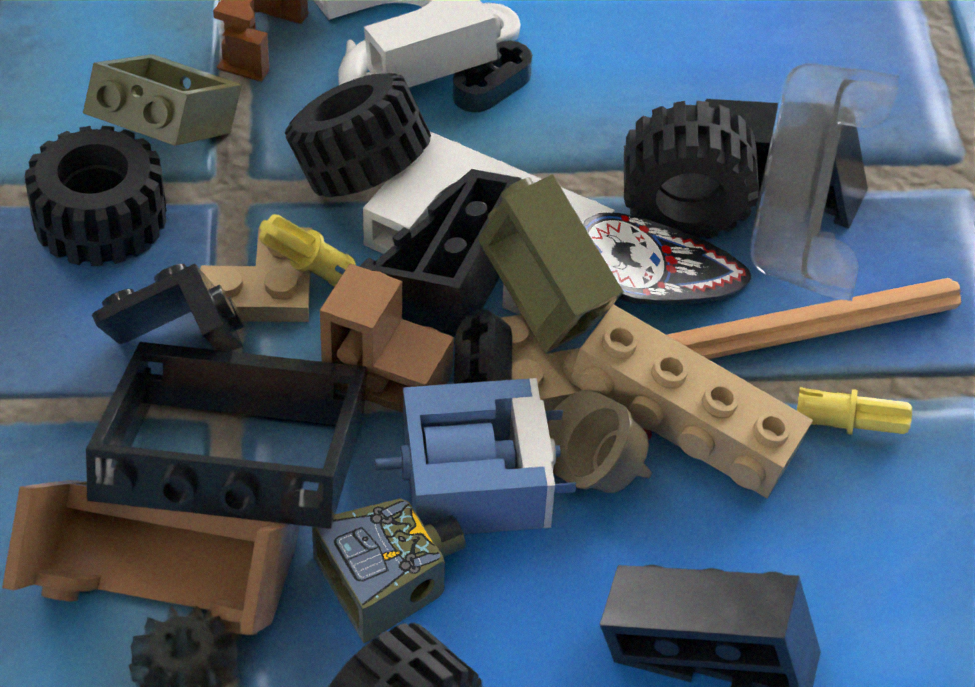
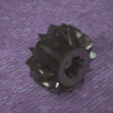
[129,605,238,687]

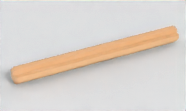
[666,278,961,359]

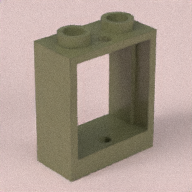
[83,54,242,146]
[478,174,624,353]

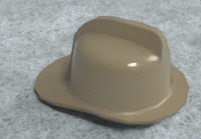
[547,390,652,493]

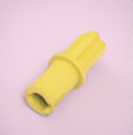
[259,214,356,287]
[797,387,912,435]

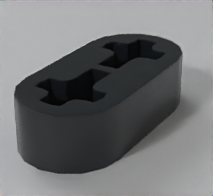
[452,41,532,113]
[454,309,512,384]

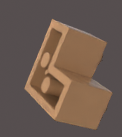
[320,263,454,413]

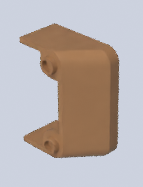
[2,480,300,635]

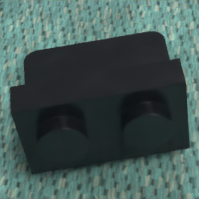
[92,263,245,352]

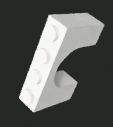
[313,0,501,87]
[363,132,615,315]

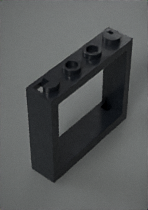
[86,342,366,529]

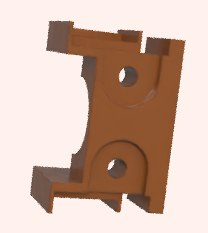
[213,0,309,82]

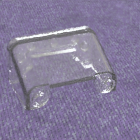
[749,63,900,301]

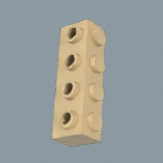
[569,304,813,498]

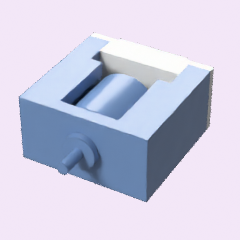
[375,378,576,534]

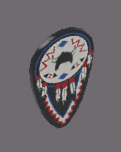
[583,213,751,305]

